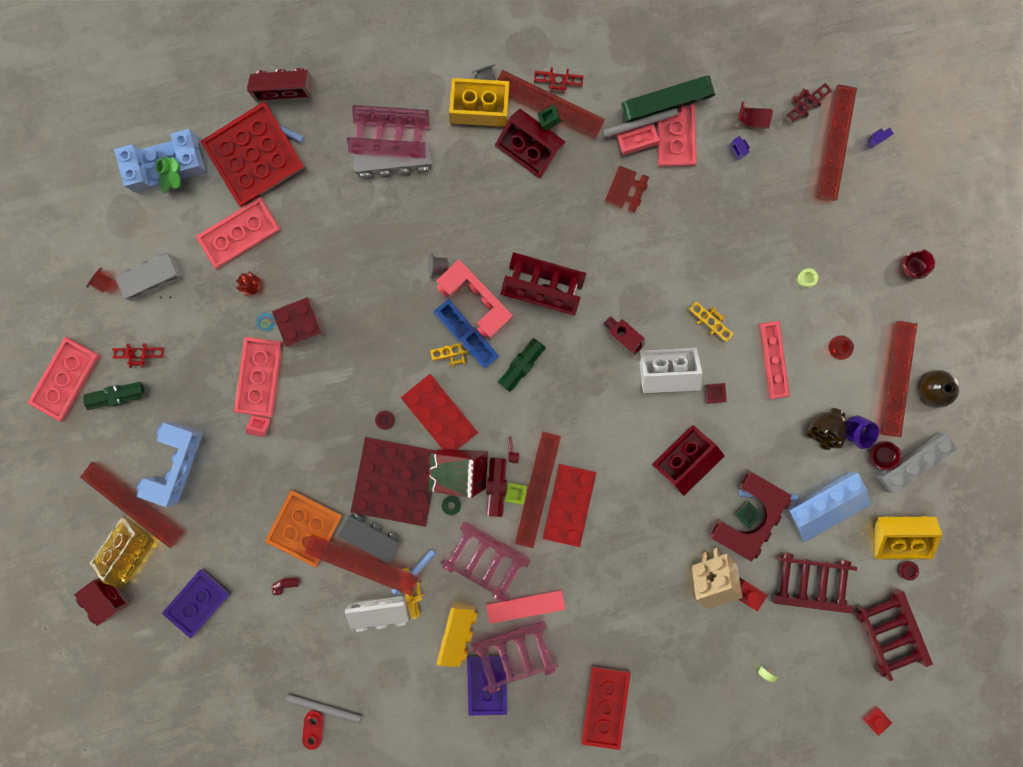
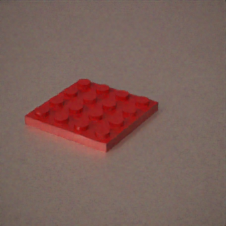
[200,101,305,207]

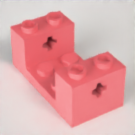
[436,259,513,339]

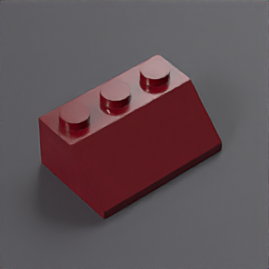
[247,68,312,102]
[495,108,566,179]
[652,425,725,496]

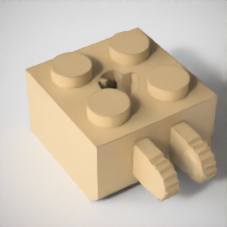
[692,548,742,609]

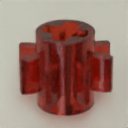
[236,271,260,296]

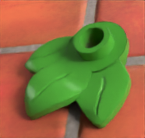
[156,157,181,194]

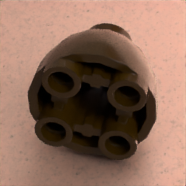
[918,370,960,408]
[806,408,847,450]

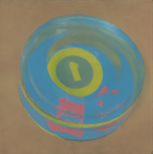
[256,312,276,332]

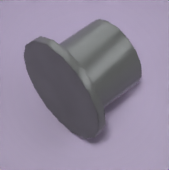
[472,64,496,80]
[428,253,448,278]

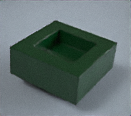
[537,104,562,131]
[734,501,763,529]

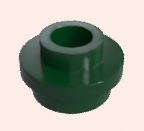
[442,496,461,515]

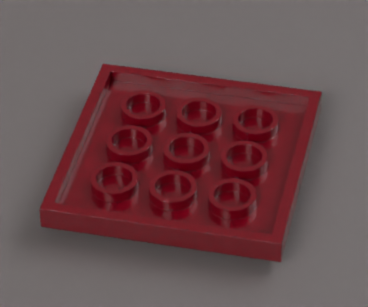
[350,437,436,527]

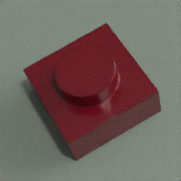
[705,383,727,404]

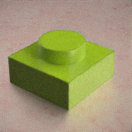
[505,482,527,505]

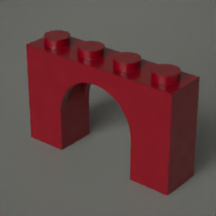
[709,470,792,562]

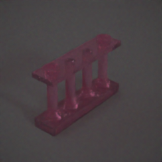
[347,105,430,158]
[440,521,531,602]
[470,621,559,694]

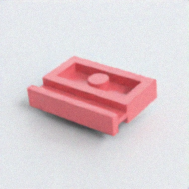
[616,124,660,156]

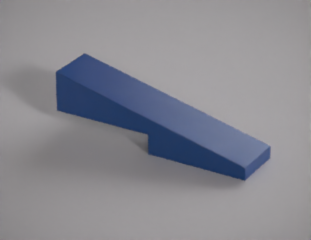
[433,299,499,369]

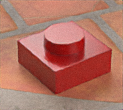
[863,707,892,736]

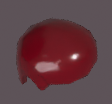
[902,249,936,279]
[870,441,902,470]

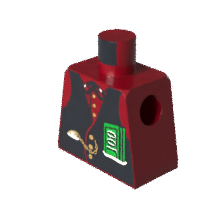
[603,316,645,358]

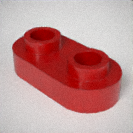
[302,710,324,750]

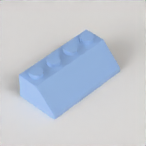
[785,472,871,542]

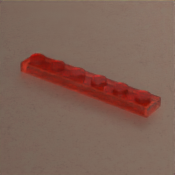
[497,70,605,138]
[817,84,857,201]
[880,321,918,437]
[515,431,561,548]
[80,462,184,548]
[305,535,419,596]

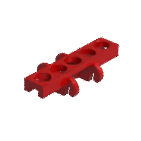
[534,67,584,93]
[112,343,164,368]

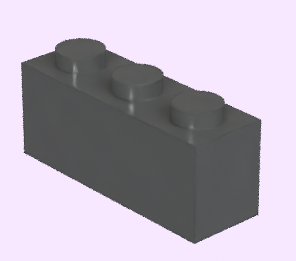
[338,513,402,564]

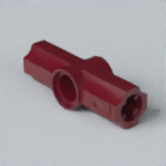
[486,458,507,517]

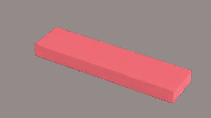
[759,321,790,399]
[486,590,565,624]

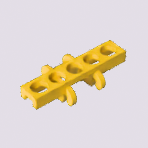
[689,302,733,342]
[430,343,469,368]
[399,567,424,620]

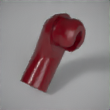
[271,577,298,595]

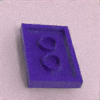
[162,569,230,639]
[467,655,507,716]

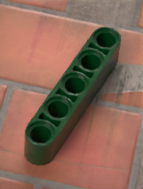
[621,75,716,123]

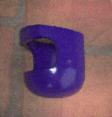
[846,415,879,449]

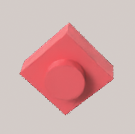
[246,415,270,437]

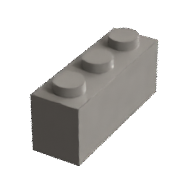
[115,253,183,301]

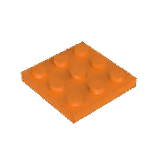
[265,490,343,568]

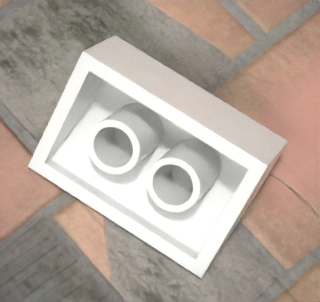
[639,348,702,393]
[345,596,410,632]

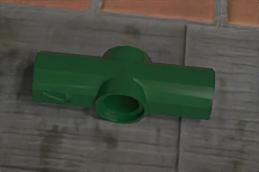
[498,337,546,392]
[83,382,146,410]

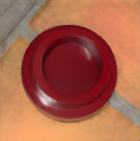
[375,411,394,430]
[899,561,919,581]

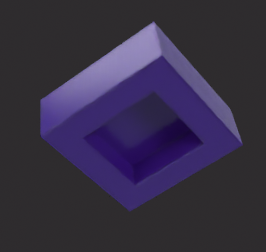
[868,127,894,148]
[730,136,750,160]

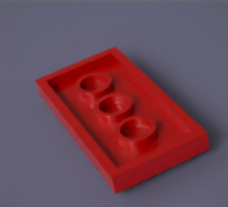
[401,374,478,450]
[542,464,597,547]
[581,666,631,750]

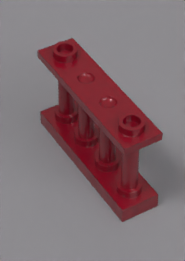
[500,252,587,316]
[771,553,858,614]
[855,589,933,681]

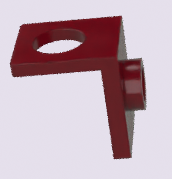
[738,102,773,129]

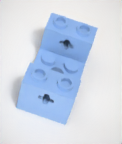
[114,129,207,192]
[137,422,203,507]

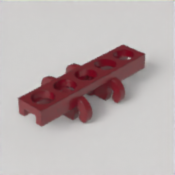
[786,83,832,123]

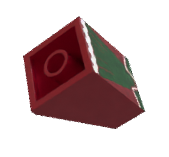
[427,450,488,498]

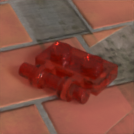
[605,165,649,213]

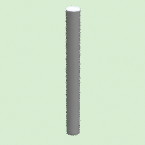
[603,108,678,138]
[286,694,362,723]

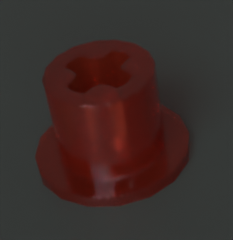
[86,267,113,293]
[829,335,854,360]

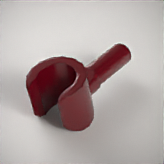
[507,436,519,463]

